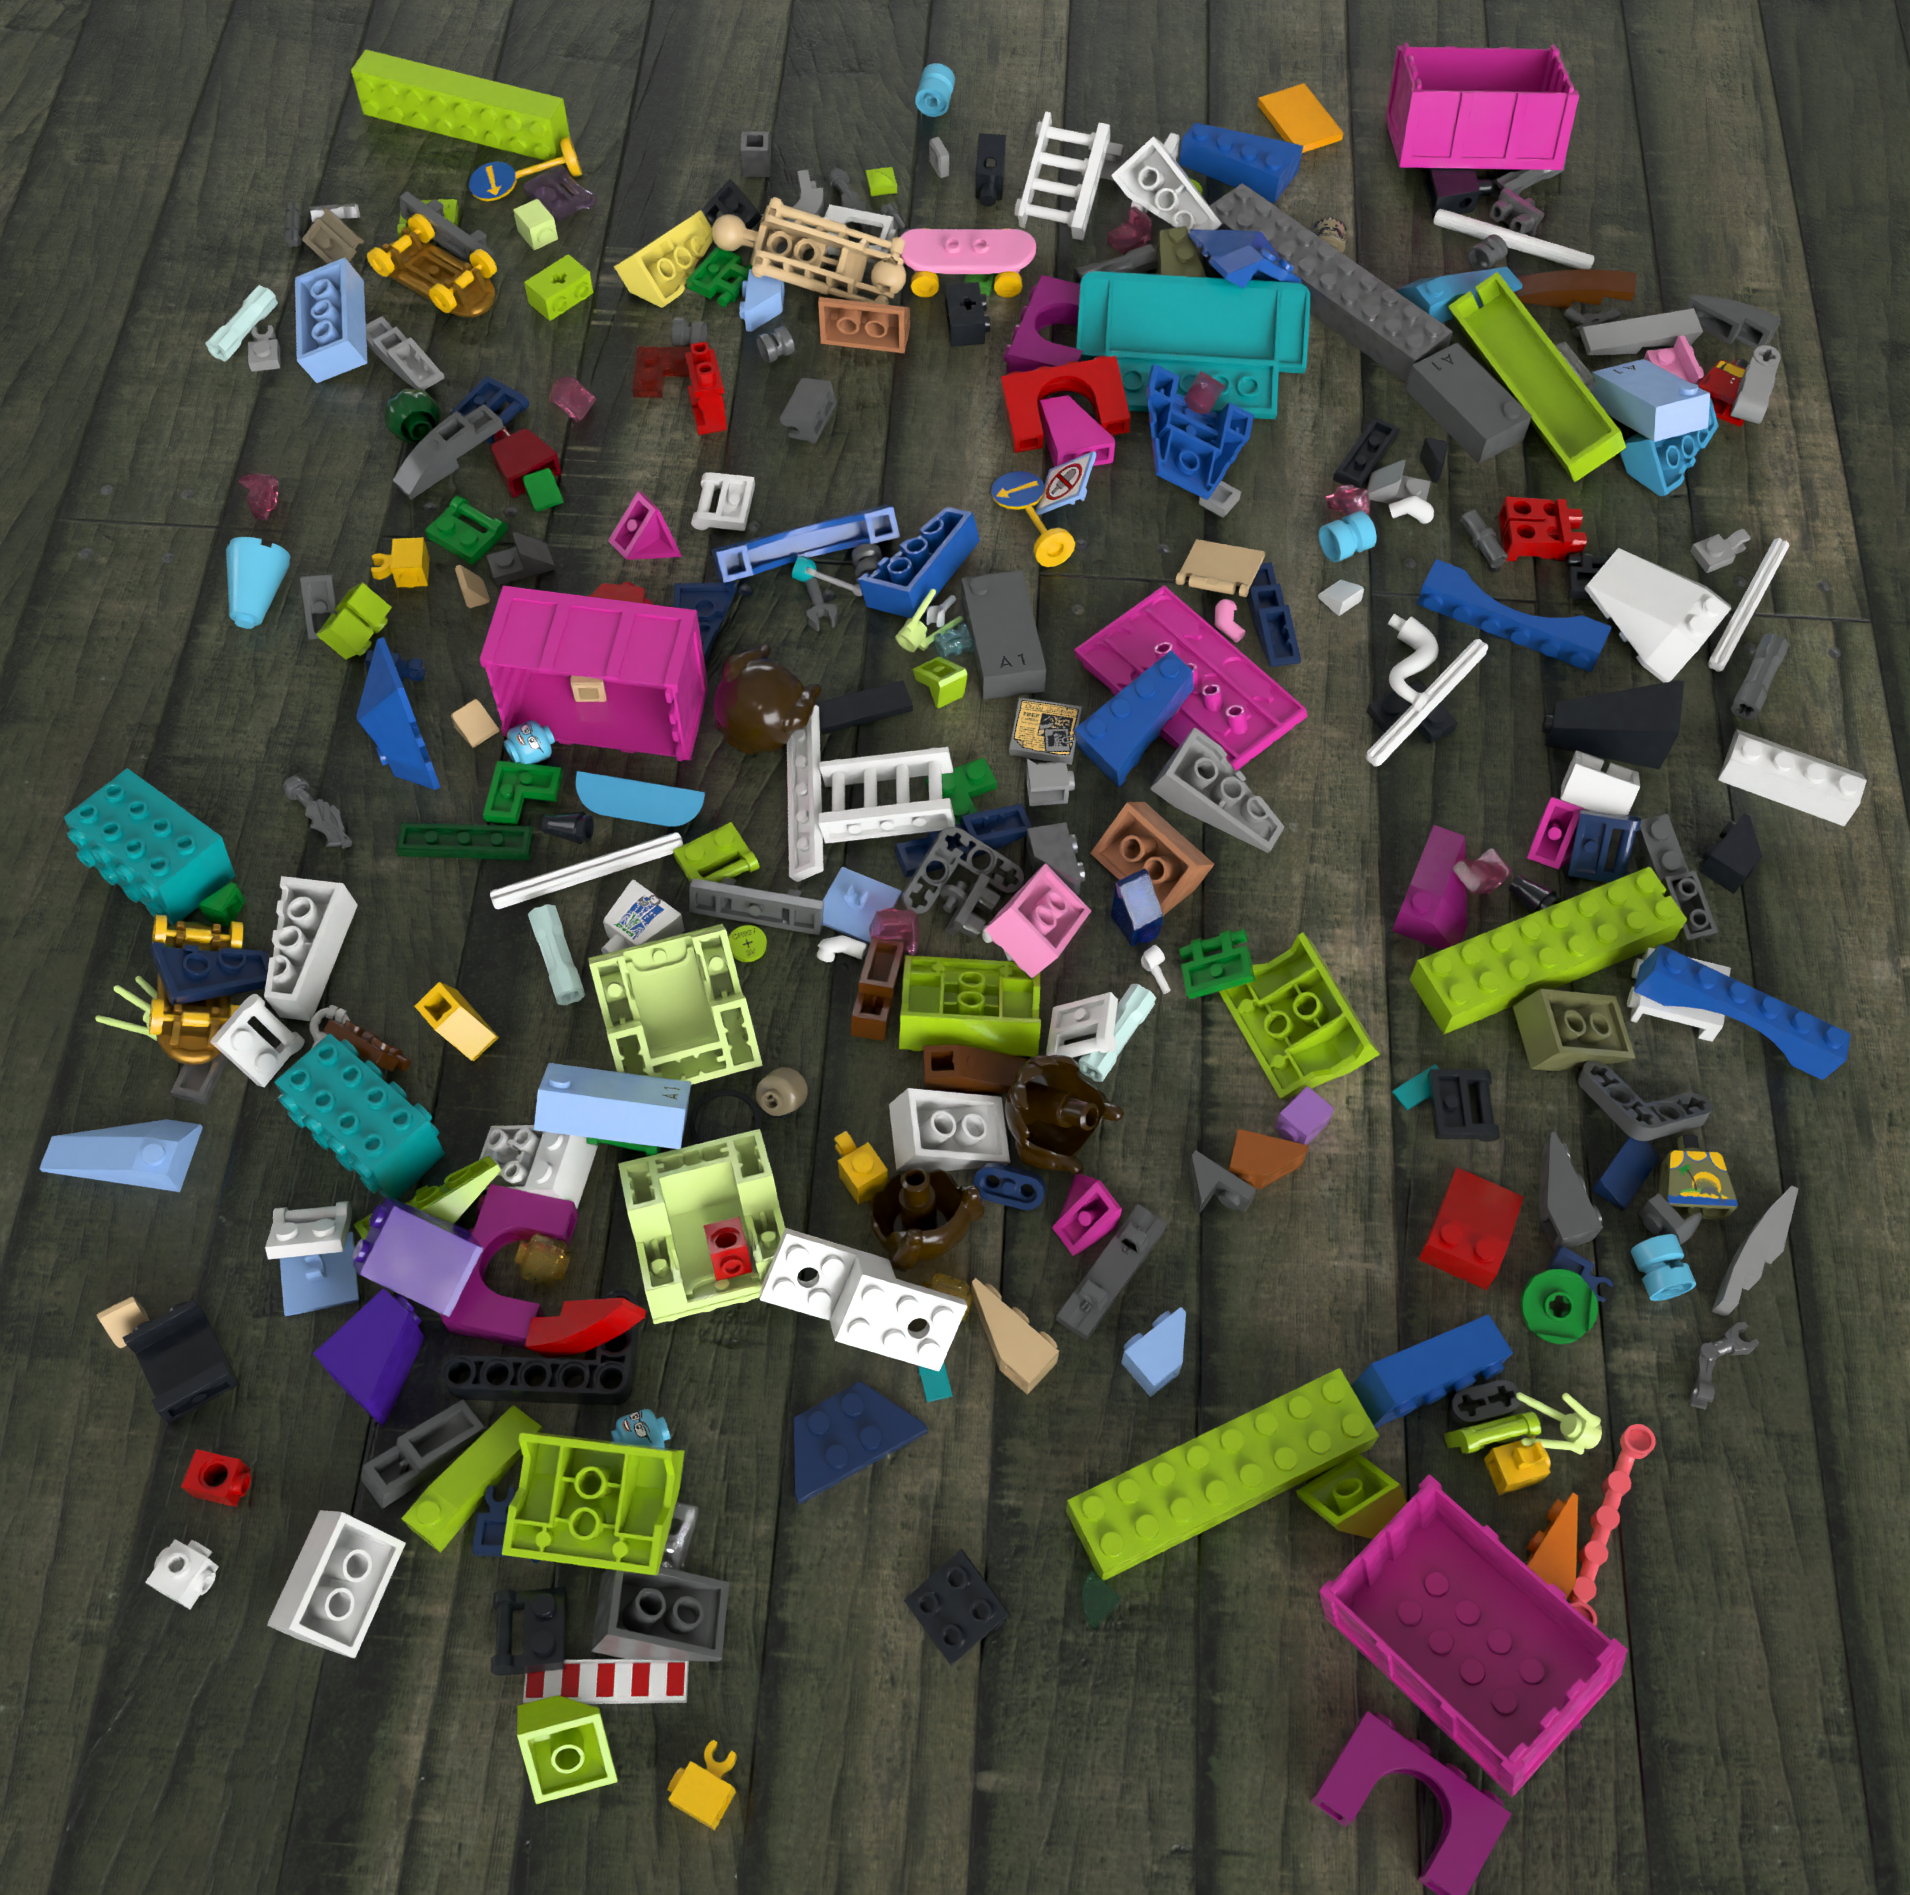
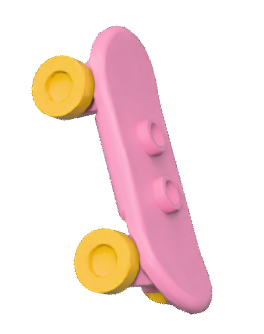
[900,228,1037,298]

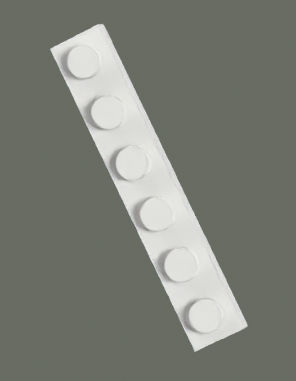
[787,704,823,882]

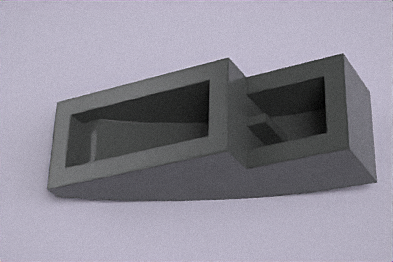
[1685,295,1782,349]
[361,1399,485,1509]

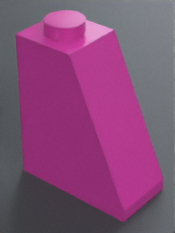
[1039,395,1115,467]

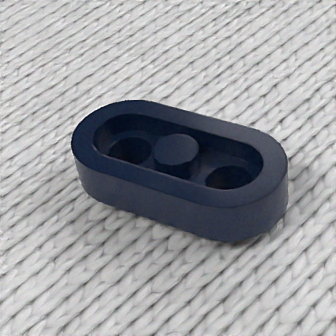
[973,1162,1046,1210]

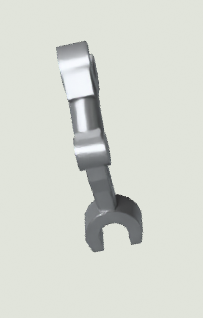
[1690,1322,1759,1410]

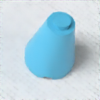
[226,537,291,629]

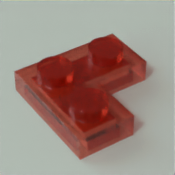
[632,346,691,398]

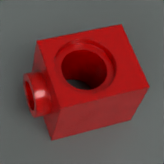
[704,1216,753,1281]
[181,1449,251,1507]

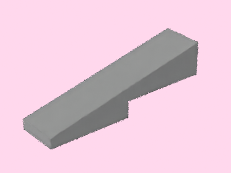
[1579,308,1703,355]

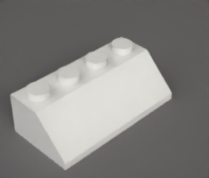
[1718,729,1867,826]

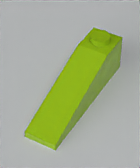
[402,1405,543,1553]

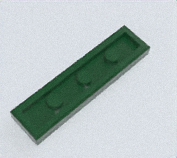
[396,822,534,860]

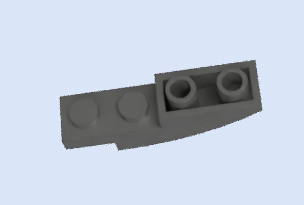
[393,404,504,500]
[1635,814,1718,942]

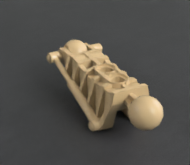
[712,197,906,305]

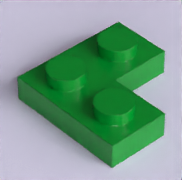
[925,757,997,824]
[483,761,563,825]

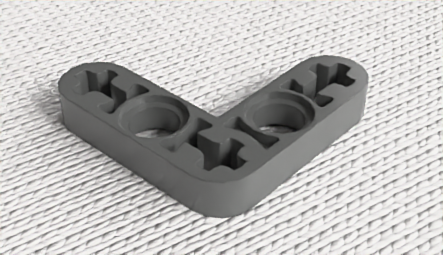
[901,827,1024,914]
[1578,1061,1712,1141]

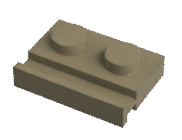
[302,207,365,264]

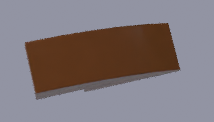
[851,937,905,1041]

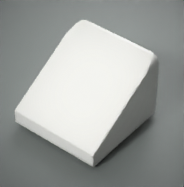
[1318,580,1364,616]

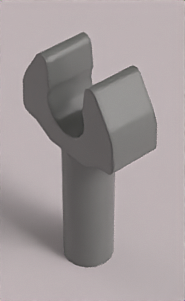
[806,578,838,631]

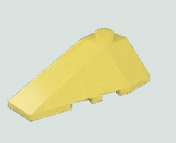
[614,210,713,308]

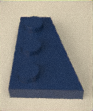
[673,582,737,663]
[150,942,269,1006]

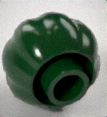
[384,388,441,442]

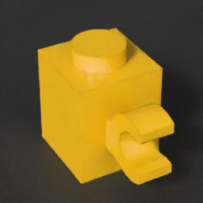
[371,537,430,588]
[834,1131,888,1205]
[1484,1436,1551,1495]
[668,1740,737,1831]

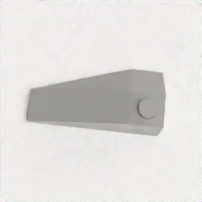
[1150,727,1284,853]

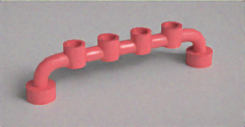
[1568,1424,1656,1627]

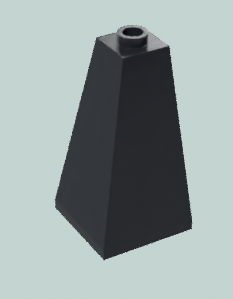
[1541,680,1684,770]

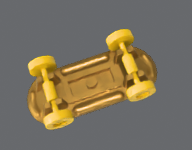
[367,213,497,317]
[149,915,243,1065]

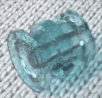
[934,623,974,660]

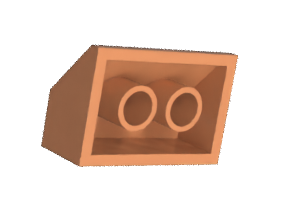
[818,297,910,353]
[1090,802,1214,917]

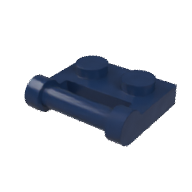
[450,376,529,444]
[1567,810,1641,882]

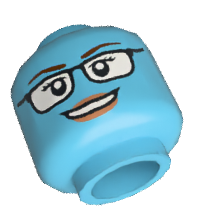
[504,720,555,765]
[611,1409,670,1448]

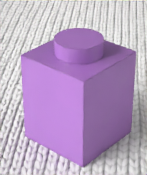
[1275,1086,1335,1145]

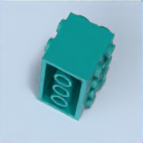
[64,768,235,925]
[274,1033,445,1200]

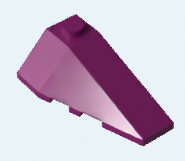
[1392,825,1467,950]

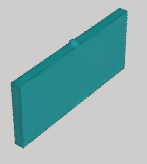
[1392,1064,1439,1111]
[918,1361,952,1402]

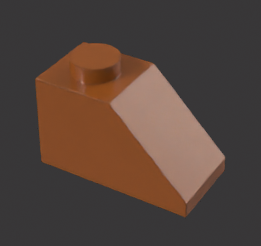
[1228,1129,1309,1189]

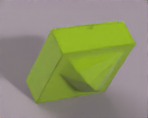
[866,167,897,196]

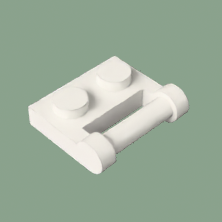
[691,472,755,531]
[1046,992,1118,1058]
[210,994,305,1087]
[265,1201,352,1259]

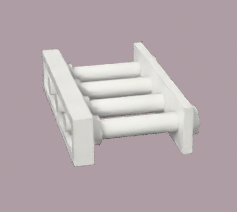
[1015,111,1110,240]
[819,747,955,843]

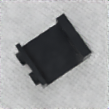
[122,1299,240,1424]

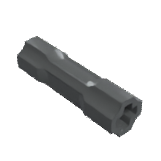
[1490,158,1567,201]
[1073,244,1158,284]
[1730,633,1789,720]

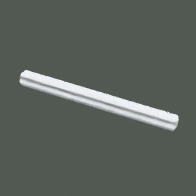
[1434,209,1595,270]
[1707,538,1789,672]
[1366,639,1488,766]
[490,832,683,909]

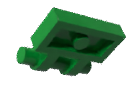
[686,246,752,307]
[1179,929,1255,999]

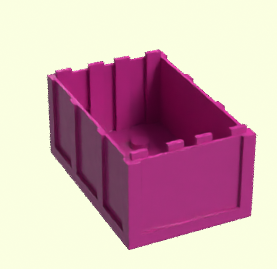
[1385,42,1579,170]
[480,586,708,761]
[1319,1474,1628,1797]

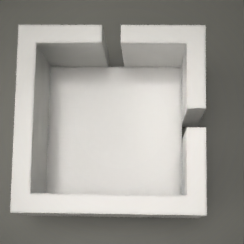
[1560,750,1640,816]

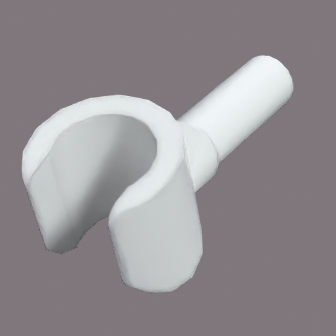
[926,595,956,627]
[1141,945,1171,994]

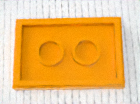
[1257,83,1344,153]

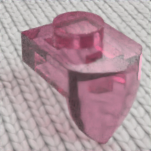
[1184,371,1225,414]
[549,376,597,423]
[238,473,278,520]
[1326,484,1370,516]
[869,908,920,955]

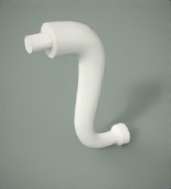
[1388,614,1439,712]

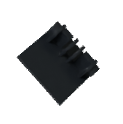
[904,1549,1010,1666]

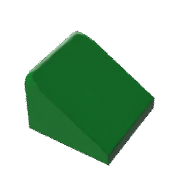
[522,468,564,512]
[198,882,246,928]

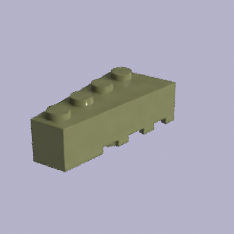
[1157,226,1207,278]

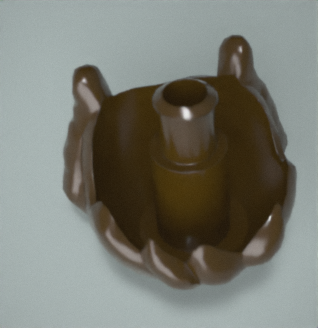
[714,643,821,754]
[1005,1055,1124,1175]
[868,1168,985,1272]

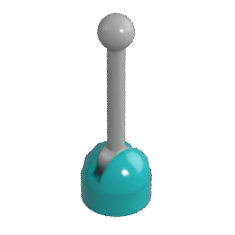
[792,555,863,596]

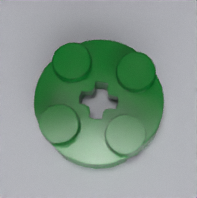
[1519,1269,1598,1344]

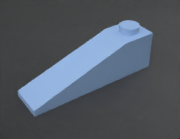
[39,1119,203,1192]

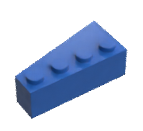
[1179,123,1303,204]
[858,507,980,619]
[1074,650,1194,788]
[1350,1314,1513,1429]

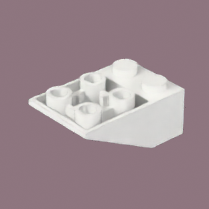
[479,1125,598,1209]

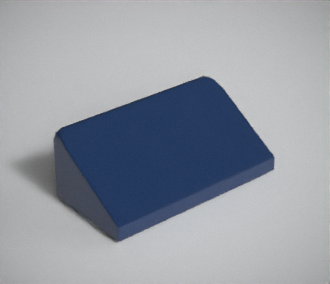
[1593,1137,1660,1211]

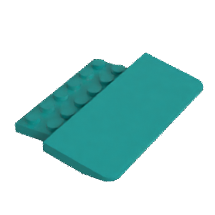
[1076,271,1310,419]

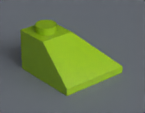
[1296,1454,1407,1539]
[517,1695,618,1804]

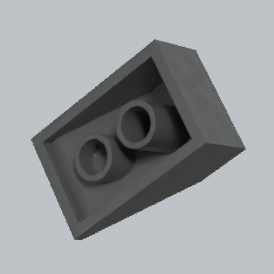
[591,1567,729,1662]

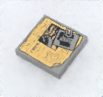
[1009,697,1082,765]

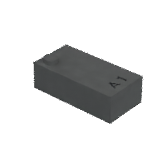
[1405,343,1532,464]
[961,570,1046,700]

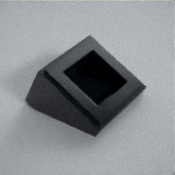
[1420,438,1448,483]

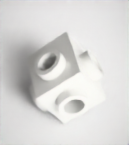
[145,1539,219,1609]

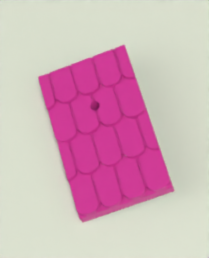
[1074,585,1307,771]

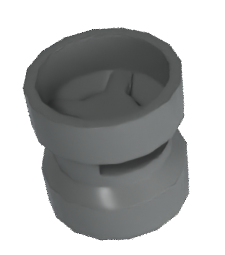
[1468,234,1508,271]
[672,317,707,347]
[756,326,795,364]
[852,544,883,584]

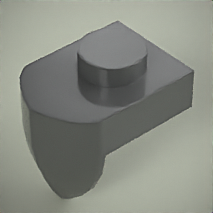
[1638,1193,1702,1245]

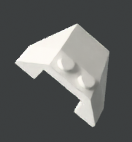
[1584,548,1731,683]

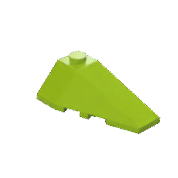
[353,1156,501,1240]

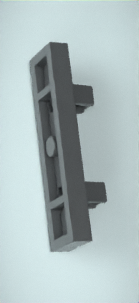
[399,191,494,267]
[689,877,824,935]
[1056,1204,1168,1341]

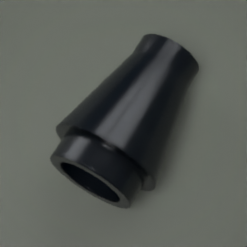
[542,811,594,844]
[1509,875,1561,914]

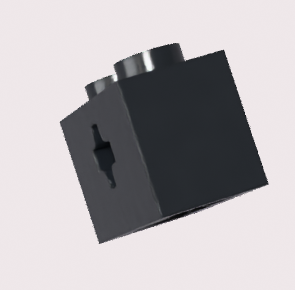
[945,282,990,347]

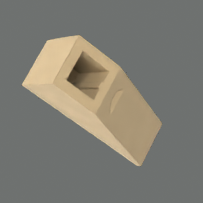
[971,1278,1059,1395]

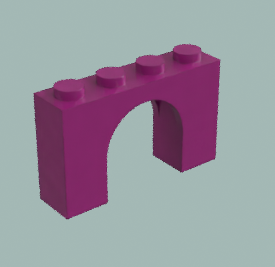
[1004,275,1082,374]
[440,1184,579,1351]
[1310,1711,1511,1895]

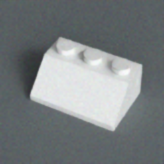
[267,1510,406,1658]

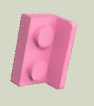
[1643,335,1704,385]

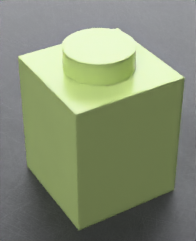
[513,199,558,250]

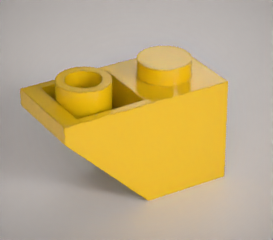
[414,982,499,1061]

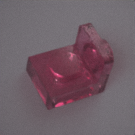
[1107,206,1152,255]
[1452,849,1512,894]

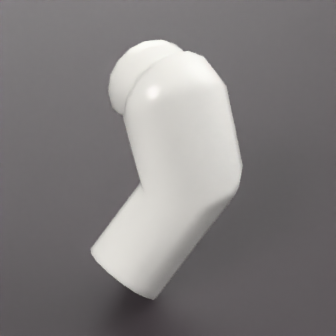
[817,935,868,962]

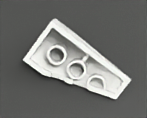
[1111,136,1223,231]

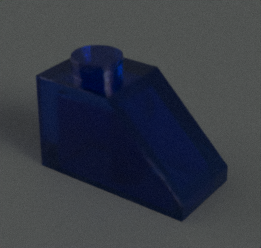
[1111,868,1163,946]

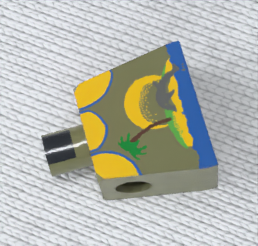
[1658,1135,1738,1220]

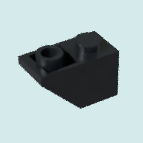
[1700,813,1762,894]

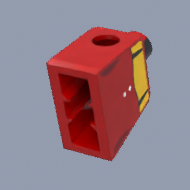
[1698,359,1749,427]

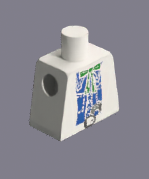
[601,879,685,954]

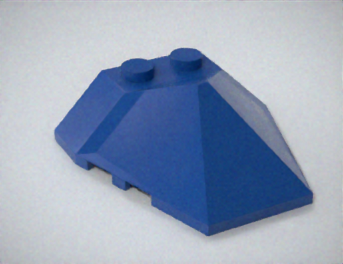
[1188,229,1301,289]
[1146,364,1254,500]
[356,637,441,790]

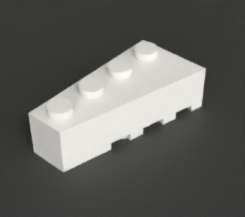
[264,876,358,1021]

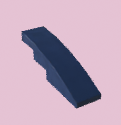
[1246,562,1301,667]
[894,804,1032,878]

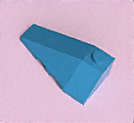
[1396,267,1523,323]
[1620,399,1719,496]

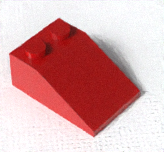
[1418,1167,1524,1290]

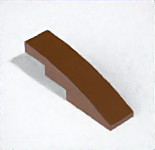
[1514,270,1636,309]

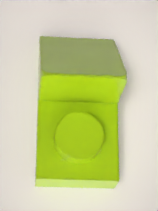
[912,656,968,708]

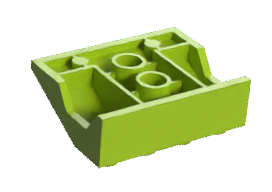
[1219,932,1380,1100]
[899,955,1041,1057]
[502,1432,685,1575]

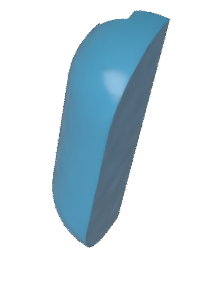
[576,771,705,826]

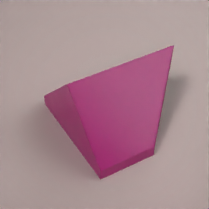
[608,491,682,560]
[1527,796,1584,870]
[1052,1174,1122,1256]

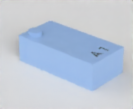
[295,257,367,383]
[1592,359,1710,442]
[534,1063,691,1149]

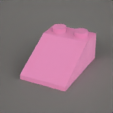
[985,863,1091,978]

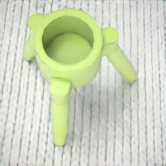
[895,589,963,652]
[95,976,157,1041]
[1516,1392,1602,1455]

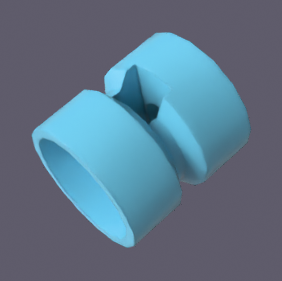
[915,63,955,117]
[1319,511,1377,563]
[1630,1234,1696,1301]

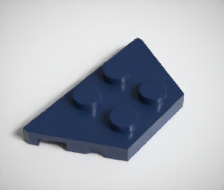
[794,1381,928,1505]

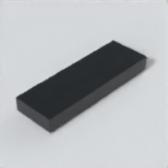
[1333,417,1400,492]
[815,680,913,735]

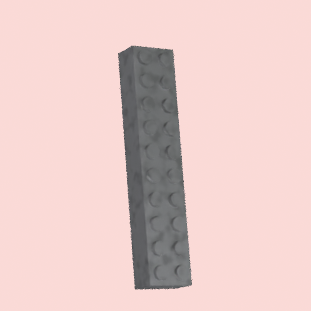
[1210,183,1453,384]

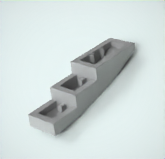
[366,316,444,390]
[1712,1186,1799,1317]

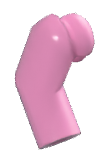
[1215,599,1245,643]

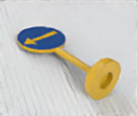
[469,136,582,201]
[991,471,1075,567]

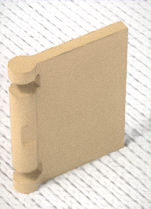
[1176,539,1265,597]

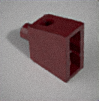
[490,428,561,499]

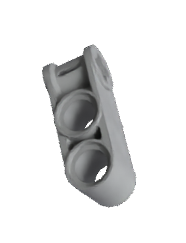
[1730,345,1780,424]

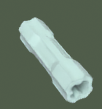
[205,285,278,362]
[528,904,585,1005]
[1078,984,1156,1082]

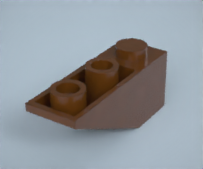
[923,1045,1028,1094]

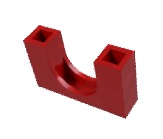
[1001,356,1131,453]

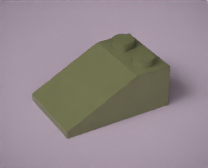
[1513,989,1635,1071]

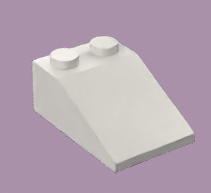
[889,1088,1010,1172]

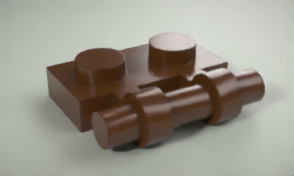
[323,1019,411,1072]

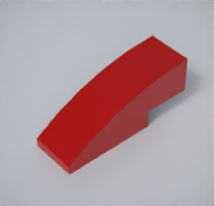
[525,1298,646,1358]

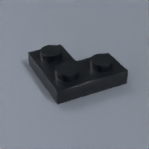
[1367,679,1458,743]

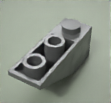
[1538,1131,1603,1252]

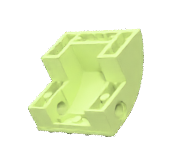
[588,924,763,1085]
[618,1129,785,1324]

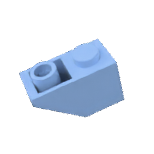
[740,269,785,332]
[1121,1307,1186,1397]

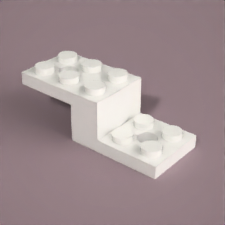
[759,1228,967,1371]

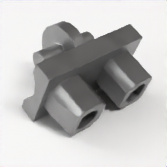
[1489,188,1545,237]
[940,873,1000,938]

